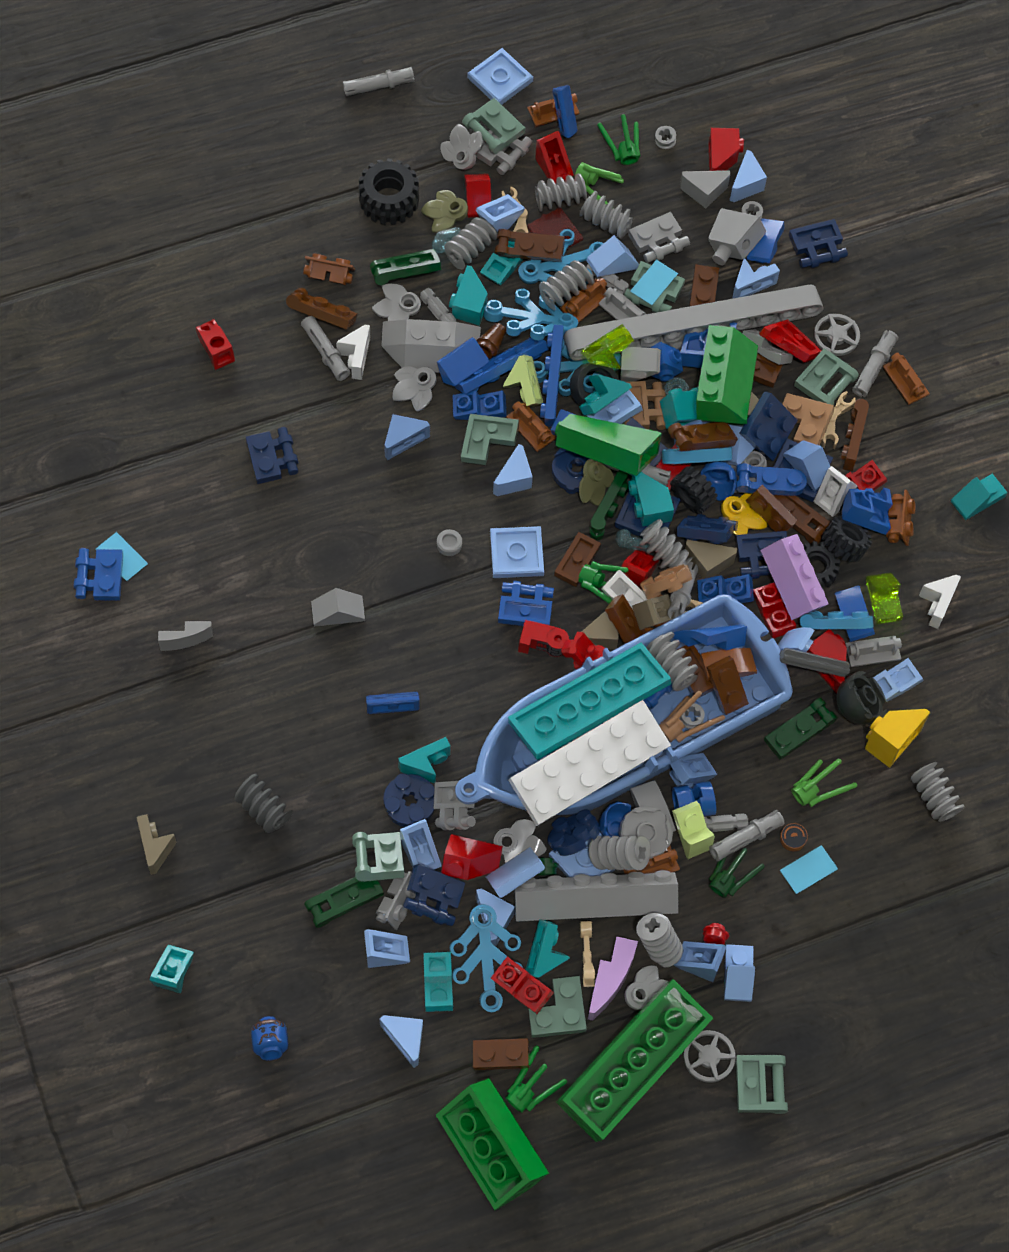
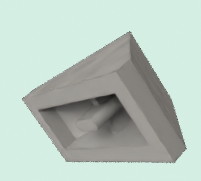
[680,171,730,208]
[621,347,661,382]
[311,588,365,627]

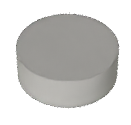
[437,529,462,556]

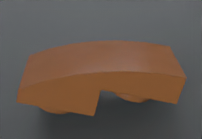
[700,648,757,681]

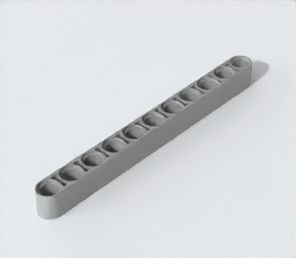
[563,285,823,361]

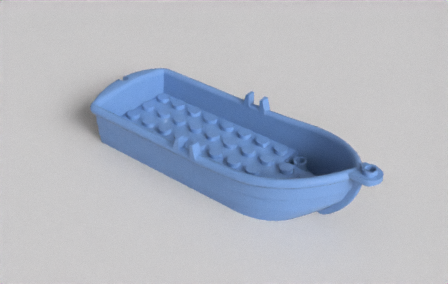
[455,594,793,815]

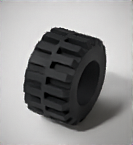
[359,159,419,225]

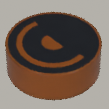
[780,823,808,851]

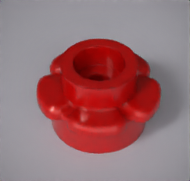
[703,923,729,945]

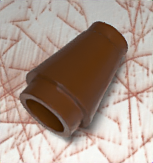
[476,323,506,359]

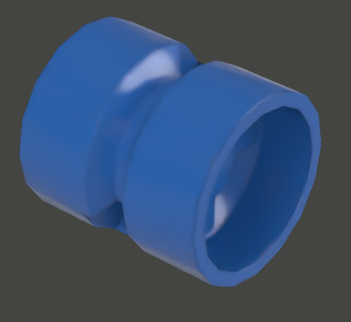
[672,781,716,817]

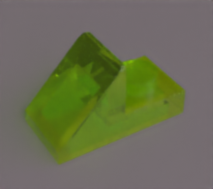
[581,324,634,369]
[866,573,903,624]

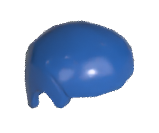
[701,461,737,501]
[599,802,631,837]

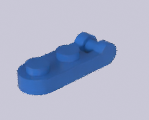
[736,463,807,496]

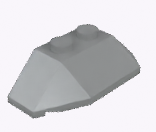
[382,319,481,373]

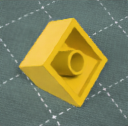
[865,709,930,768]

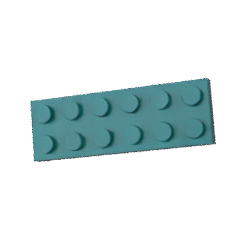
[508,642,671,760]

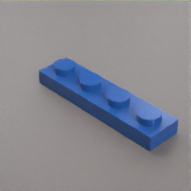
[540,325,564,427]
[455,338,548,394]

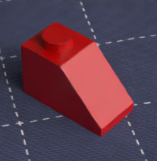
[709,128,744,171]
[807,629,847,694]
[441,834,503,880]

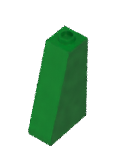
[555,414,662,476]

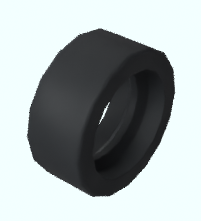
[570,361,619,406]

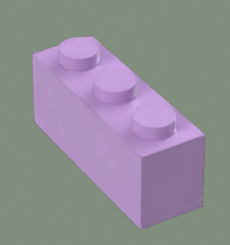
[761,534,828,620]

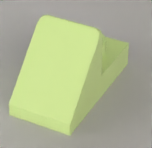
[503,355,543,407]
[672,801,715,859]

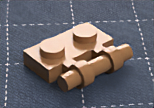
[624,381,666,430]

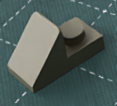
[137,814,176,875]

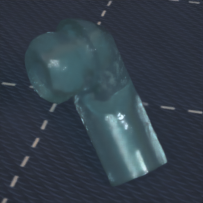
[615,529,650,552]

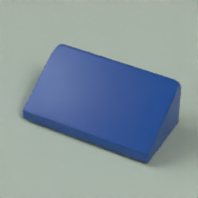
[552,85,577,138]
[437,337,489,386]
[366,692,419,714]

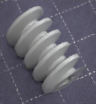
[535,173,587,212]
[579,191,633,239]
[444,217,497,270]
[539,260,594,310]
[640,519,693,569]
[646,632,698,691]
[911,762,965,822]
[589,836,651,870]
[636,913,683,967]

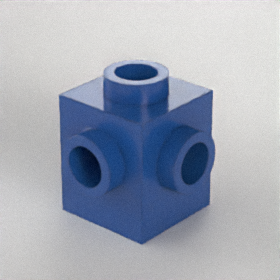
[650,342,683,382]

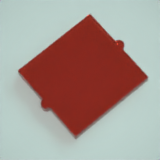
[527,208,583,251]

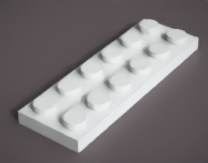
[508,700,671,826]

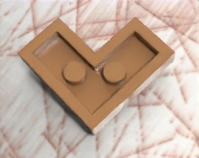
[783,393,834,446]

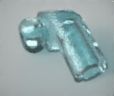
[432,227,460,253]

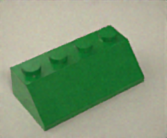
[696,325,758,424]
[436,1079,549,1210]

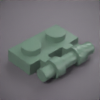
[624,261,685,313]

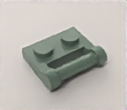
[462,98,525,154]
[794,348,859,405]
[352,832,404,881]
[736,1055,788,1114]

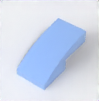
[873,658,923,702]

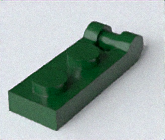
[370,249,441,285]
[589,470,629,540]
[764,698,838,760]
[304,877,384,928]

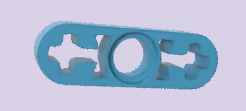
[662,446,732,464]

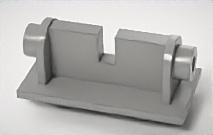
[599,287,647,320]
[845,636,902,667]
[376,871,416,930]

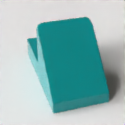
[579,375,632,415]
[951,473,1007,520]
[398,737,451,783]
[526,919,570,978]
[150,945,194,993]

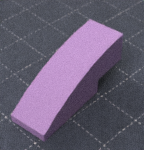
[588,937,638,1020]

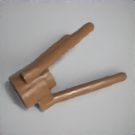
[659,691,725,743]

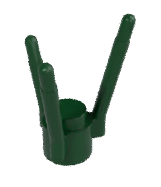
[708,848,765,898]

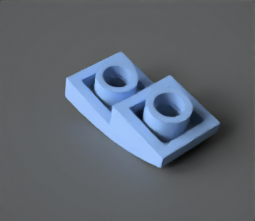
[778,627,815,652]

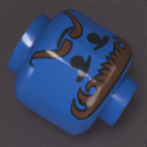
[251,1017,288,1060]

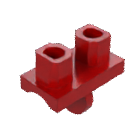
[561,632,605,670]

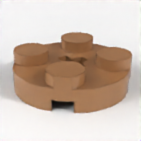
[640,564,693,600]

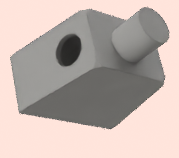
[709,208,767,265]

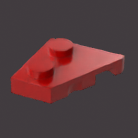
[759,319,822,362]

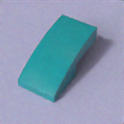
[480,241,523,286]
[423,952,453,1012]

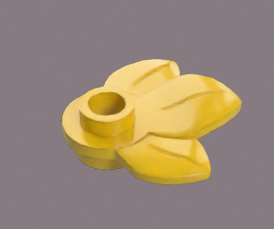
[721,494,767,535]

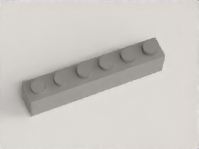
[514,870,678,921]

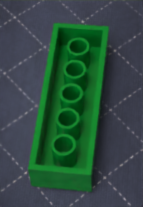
[556,979,713,1142]

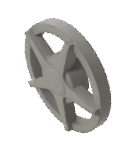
[814,314,860,356]
[683,1030,736,1082]

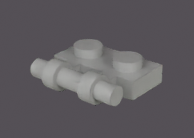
[475,130,532,175]
[628,212,690,263]
[434,781,476,830]

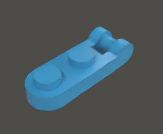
[800,611,874,629]

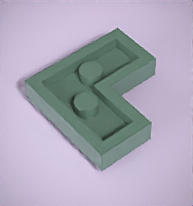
[461,414,519,465]
[528,976,587,1038]

